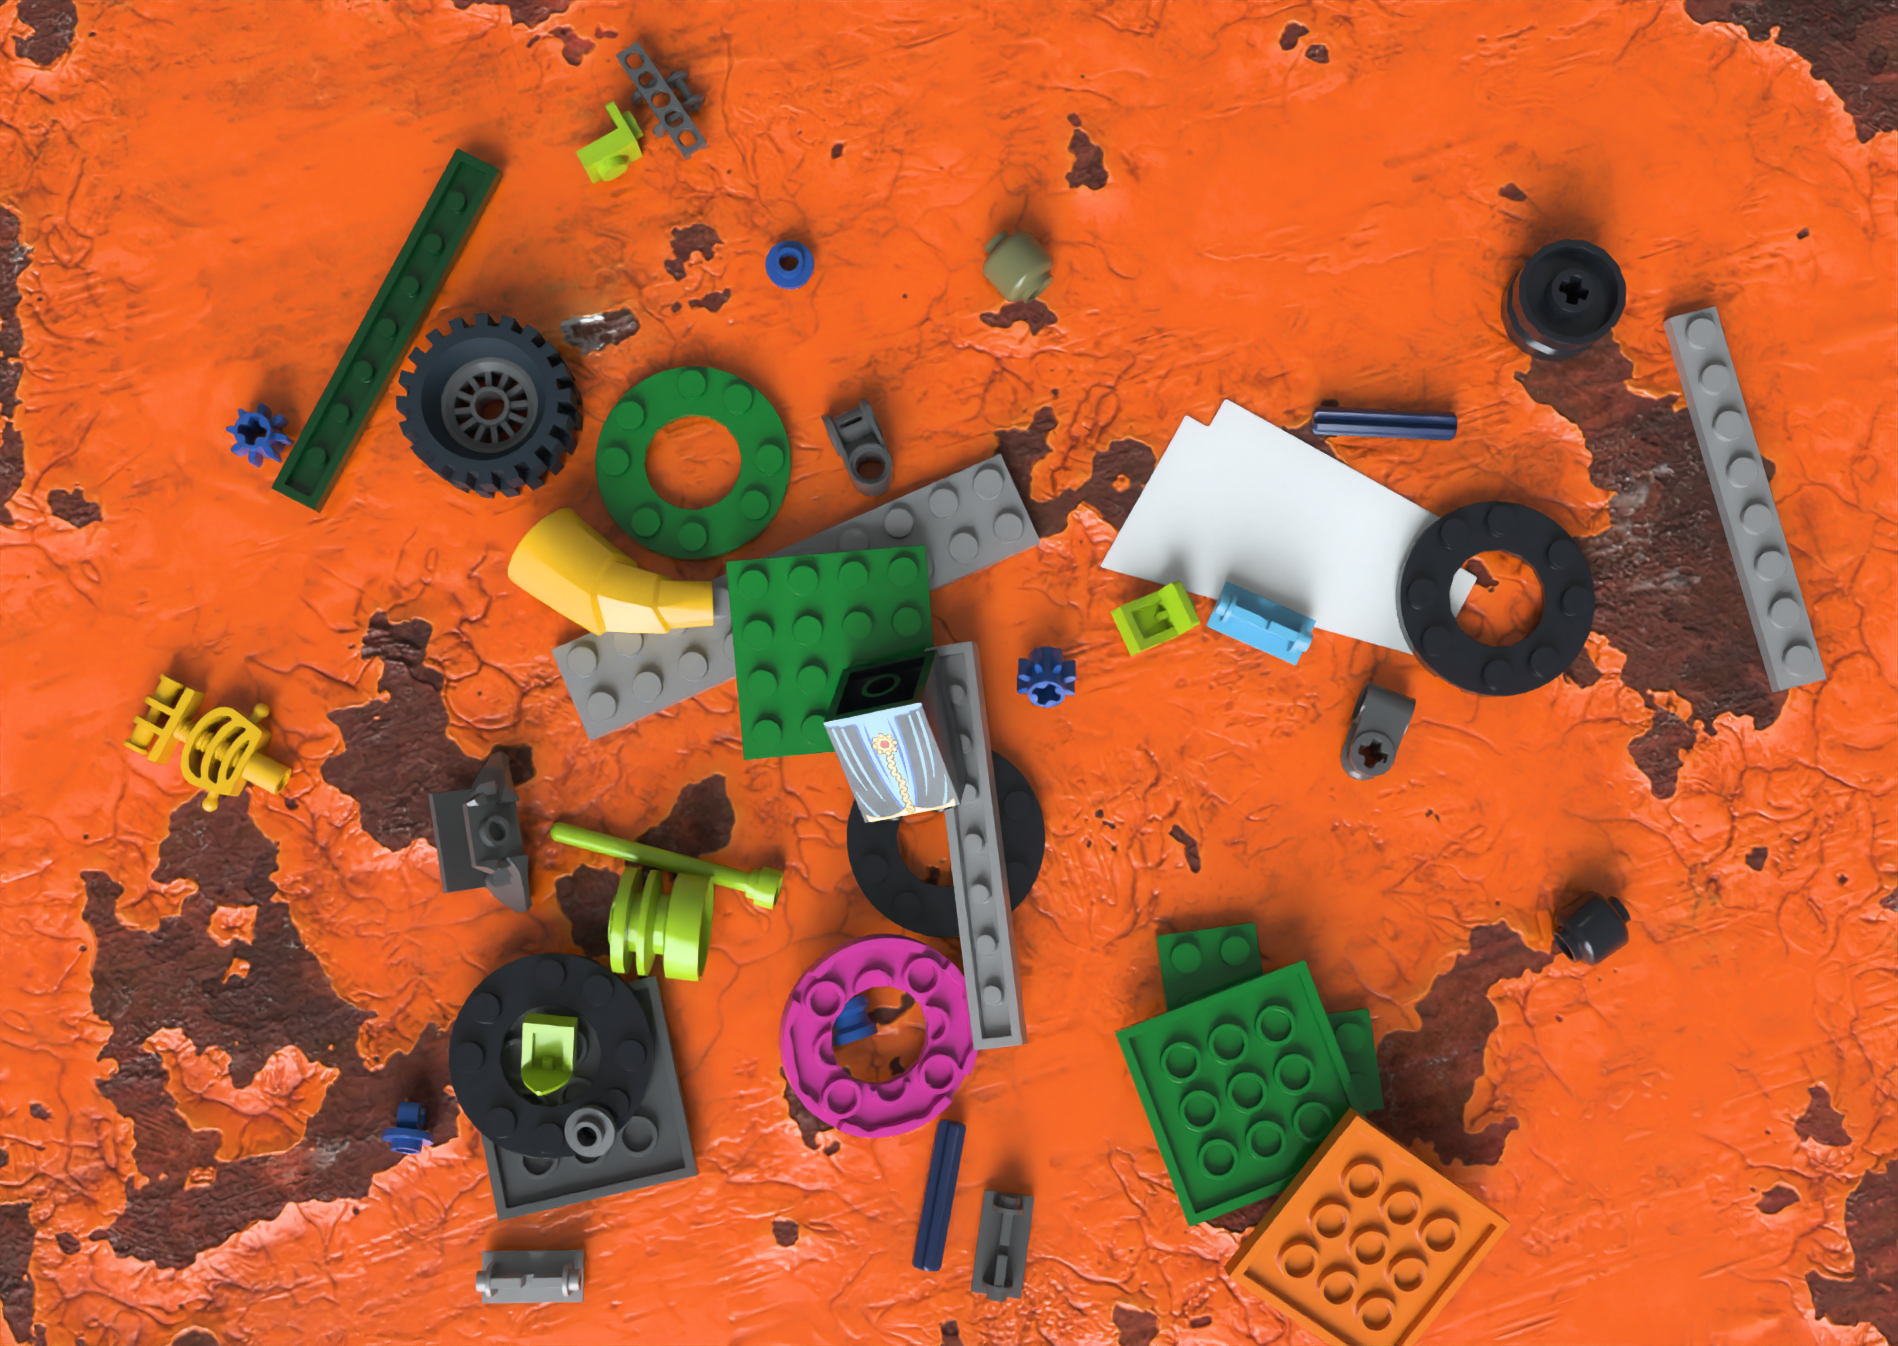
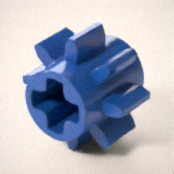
[226,403,294,468]
[1017,646,1076,708]

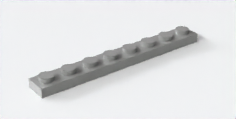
[1663,306,1827,693]
[925,641,1028,1050]

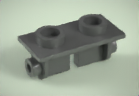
[971,1189,1034,1302]

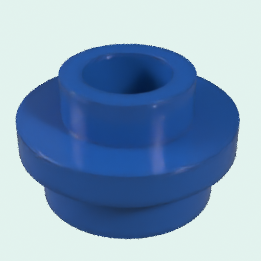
[765,241,814,290]

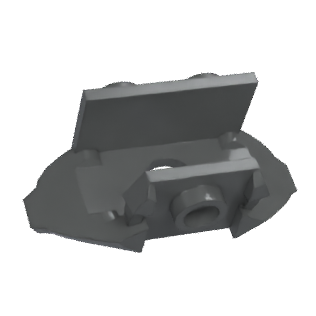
[428,751,533,913]

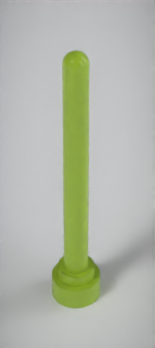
[550,822,784,910]

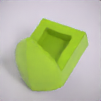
[521,1013,578,1096]

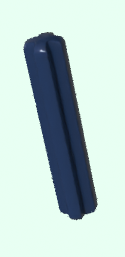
[1311,406,1457,440]
[912,1119,966,1272]

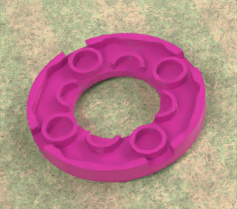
[779,933,978,1138]

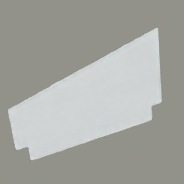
[1101,399,1477,655]

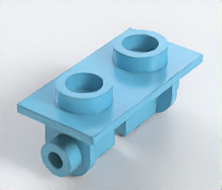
[1206,581,1316,665]

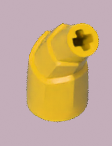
[508,508,714,636]

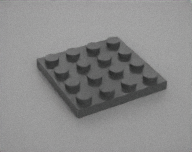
[481,975,700,1221]

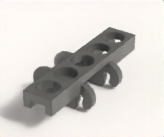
[616,41,708,161]

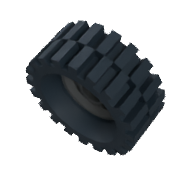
[396,313,583,498]

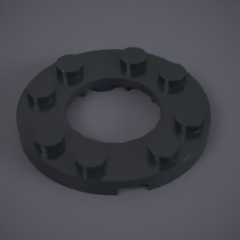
[1396,501,1595,698]
[847,750,1045,937]
[449,952,655,1159]

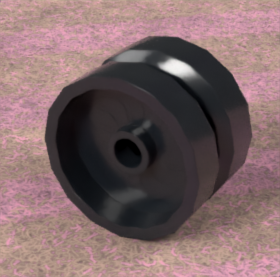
[1501,239,1626,361]

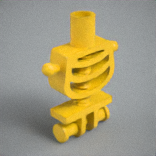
[122,674,292,812]

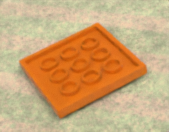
[1224,1107,1511,1346]

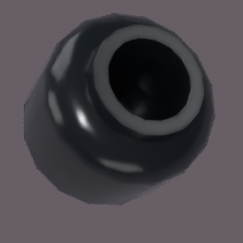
[1551,891,1631,966]

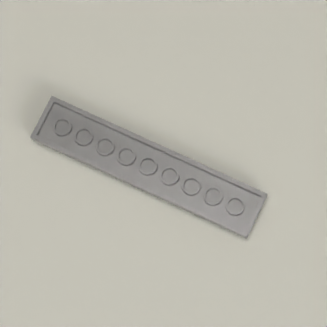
[551,454,1040,741]

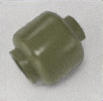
[982,230,1054,304]

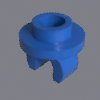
[382,1102,434,1154]

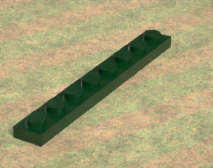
[271,148,503,513]

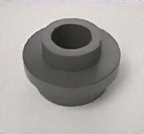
[565,1105,617,1157]

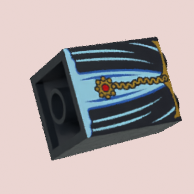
[824,649,968,823]

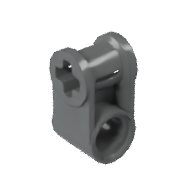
[821,397,894,497]
[1340,681,1416,781]

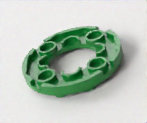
[595,366,792,561]

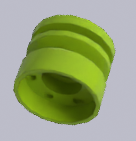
[608,867,714,982]

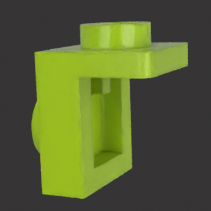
[576,100,643,184]
[1110,580,1200,656]

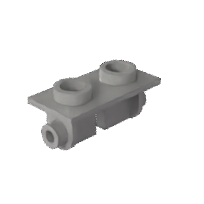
[476,1249,584,1303]

